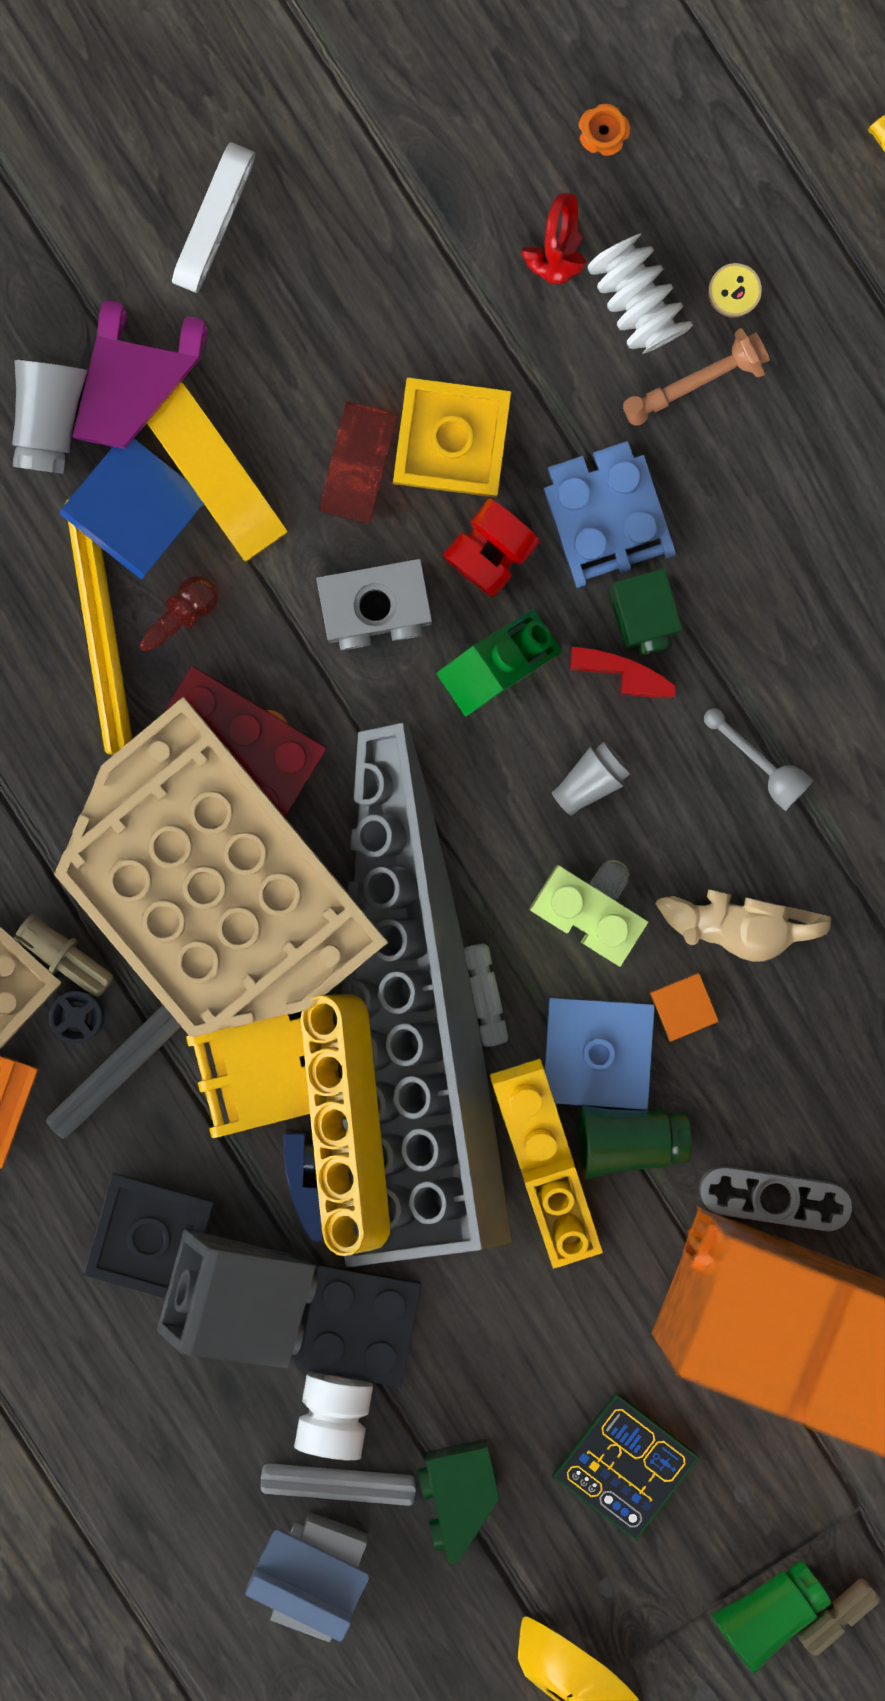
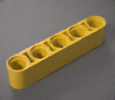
[301,993,390,1256]

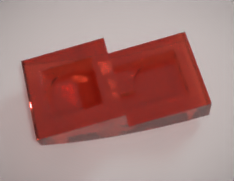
[319,401,398,524]

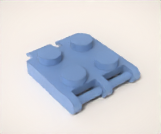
[543,441,676,588]

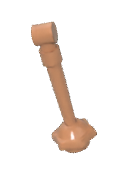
[623,328,770,425]

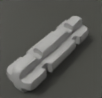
[464,943,508,1047]

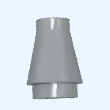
[552,741,631,816]

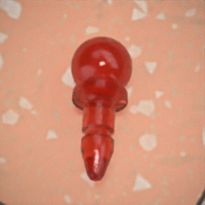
[140,576,218,652]

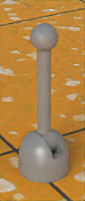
[704,708,814,811]

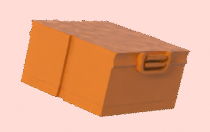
[651,1205,885,1456]

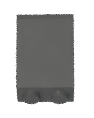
[157,1229,318,1368]

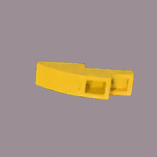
[490,1059,603,1269]

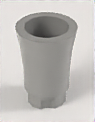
[12,360,88,474]

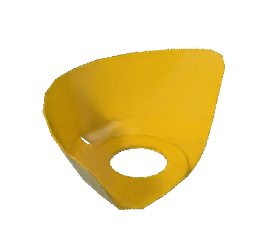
[518,1616,640,1701]

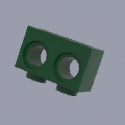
[608,568,682,657]

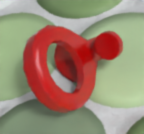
[521,193,587,285]

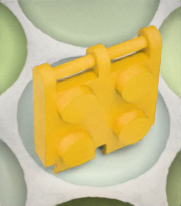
[186,1014,310,1138]

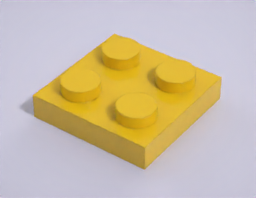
[393,378,511,498]

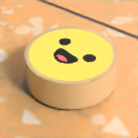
[708,263,762,318]

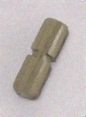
[798,1579,880,1656]

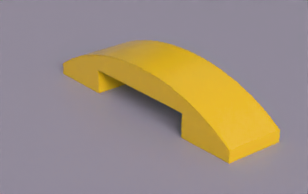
[147,382,288,563]

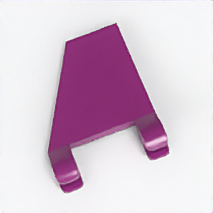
[73,300,208,449]

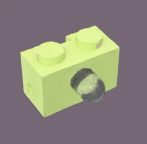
[529,860,648,967]

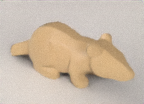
[655,889,831,962]

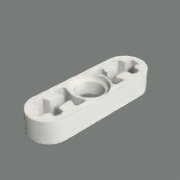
[172,142,256,293]

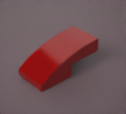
[569,647,676,699]

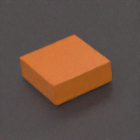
[649,973,719,1042]

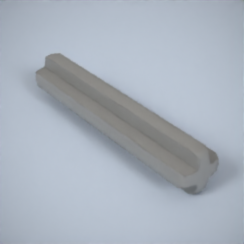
[261,1463,416,1506]

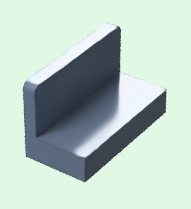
[245,1529,369,1642]

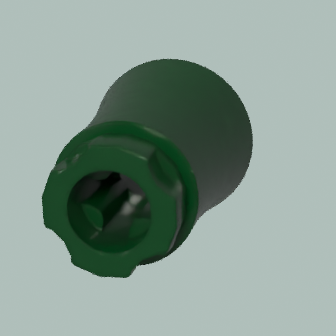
[578,1106,692,1180]

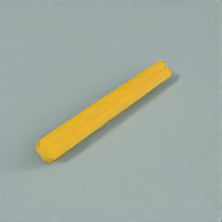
[65,499,132,755]

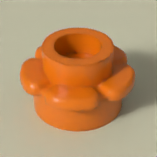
[579,104,630,156]

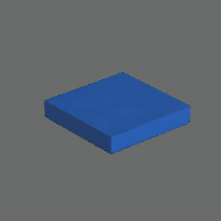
[59,439,204,580]

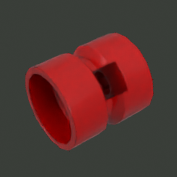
[442,498,541,599]

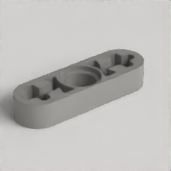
[699,1166,852,1231]

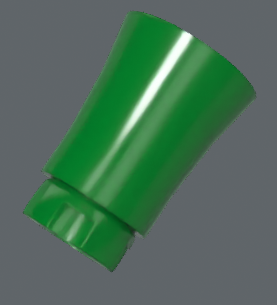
[710,1561,832,1675]

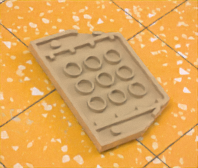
[54,697,388,1037]

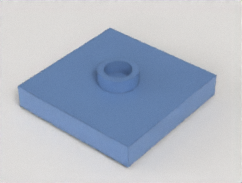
[544,997,655,1110]

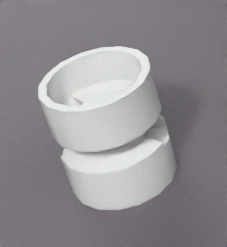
[294,1372,373,1460]

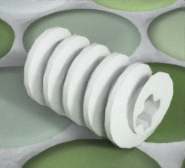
[588,234,693,354]

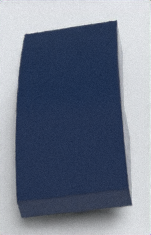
[283,1130,323,1241]

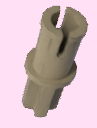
[13,913,113,997]

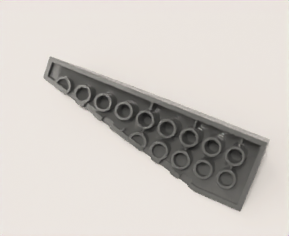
[338,723,512,1267]

